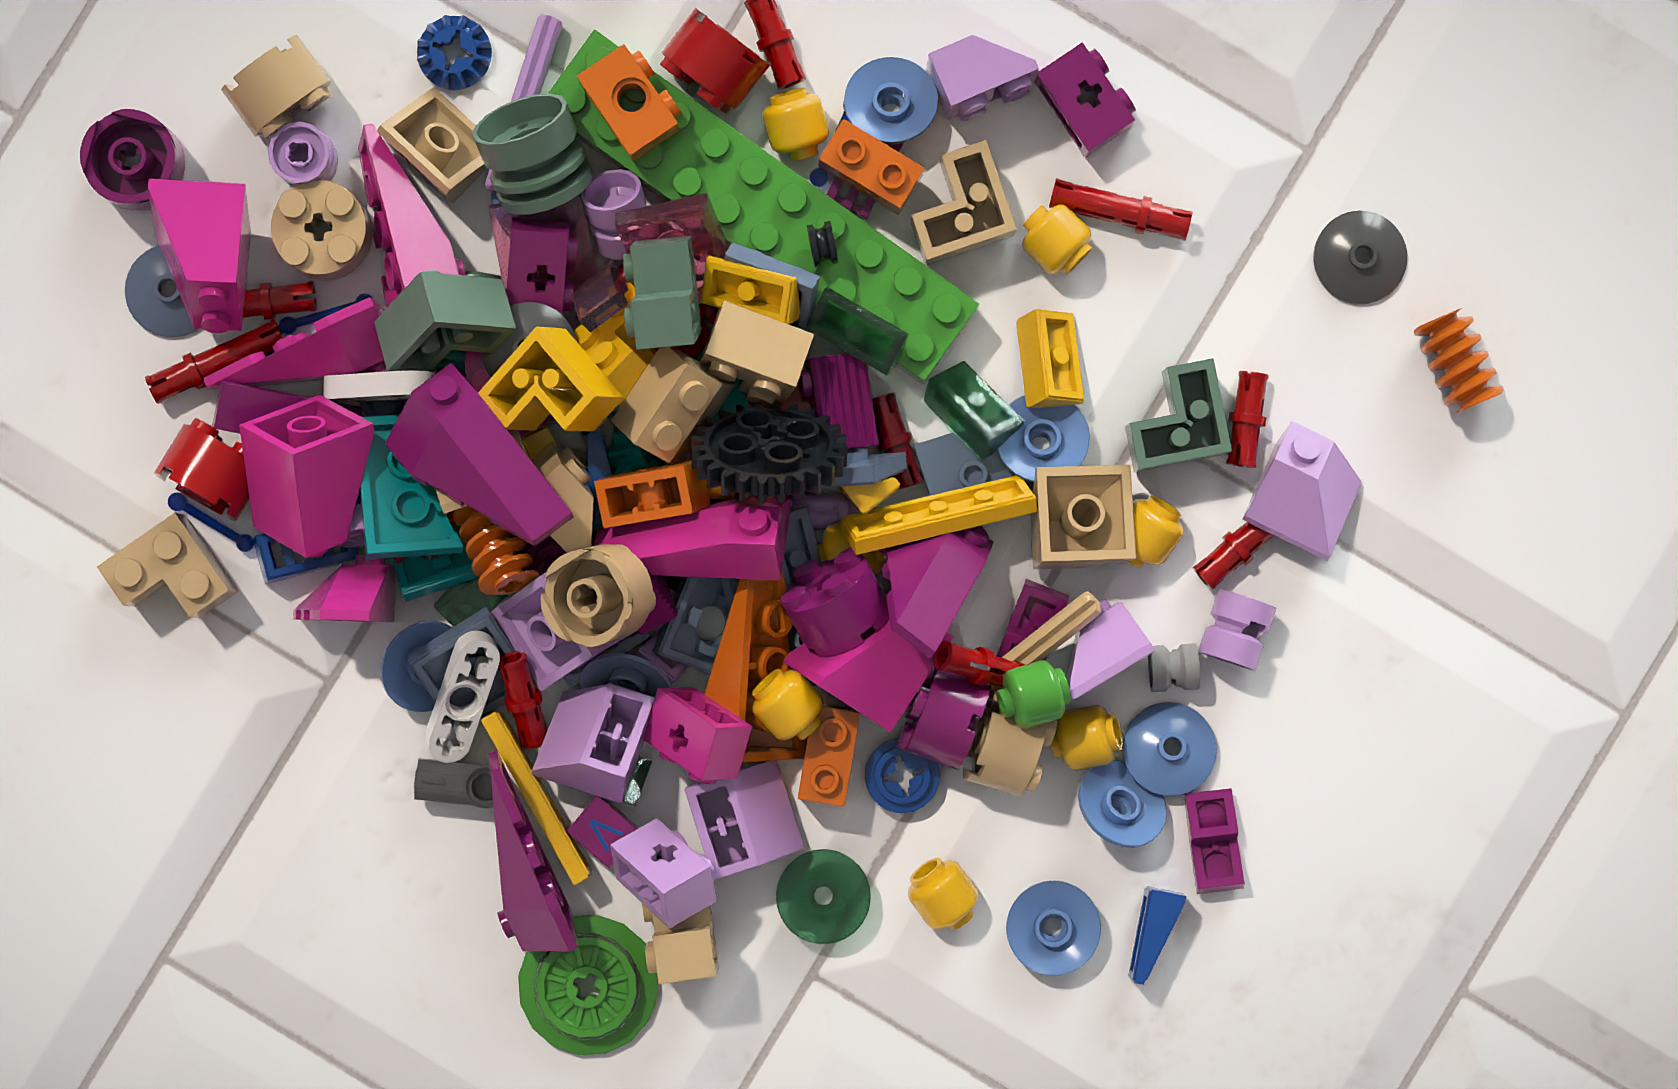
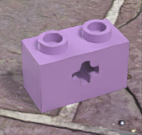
[610,818,717,928]

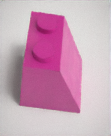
[148,179,251,333]
[239,395,374,558]
[783,593,954,733]

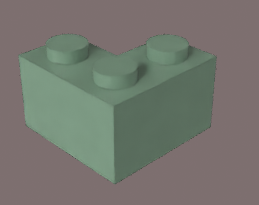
[623,236,702,350]
[374,270,516,372]
[1125,358,1232,472]

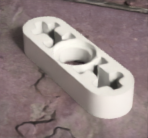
[324,371,436,402]
[425,631,500,763]

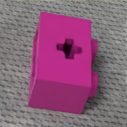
[643,687,752,784]

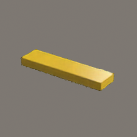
[841,476,1037,555]
[481,711,592,885]

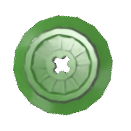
[518,915,658,1055]

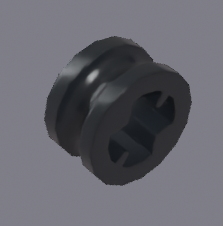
[807,221,838,268]

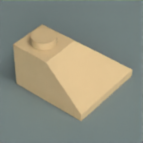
[1031,465,1136,569]

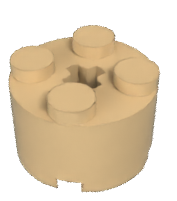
[221,35,332,139]
[271,180,373,280]
[541,544,656,647]
[962,689,1057,796]

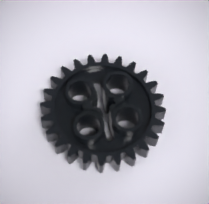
[691,401,847,504]

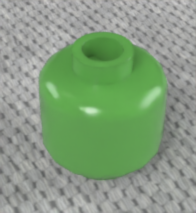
[996,660,1071,729]

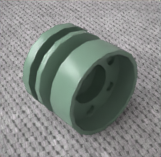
[472,93,594,215]

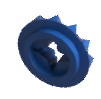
[417,15,492,90]
[865,738,940,813]

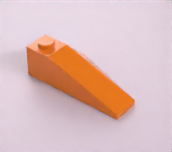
[704,572,806,762]

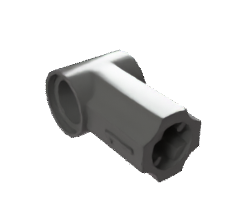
[414,758,493,808]

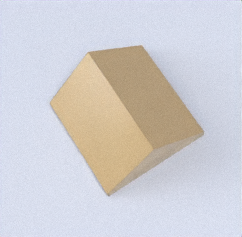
[377,87,486,204]

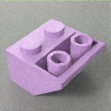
[926,35,1039,122]
[532,683,655,804]
[684,760,805,879]

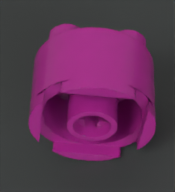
[80,109,185,211]
[781,547,889,657]
[896,667,991,770]

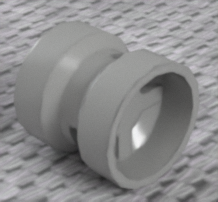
[1148,643,1200,692]

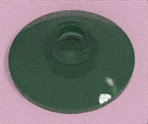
[776,849,871,944]

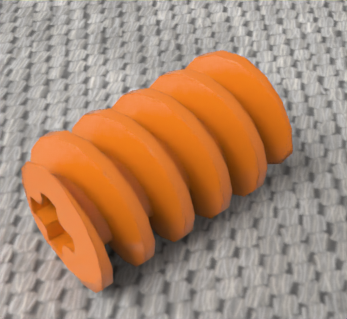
[1413,308,1504,413]
[453,506,539,596]

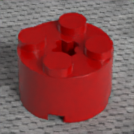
[660,7,770,114]
[154,418,249,521]

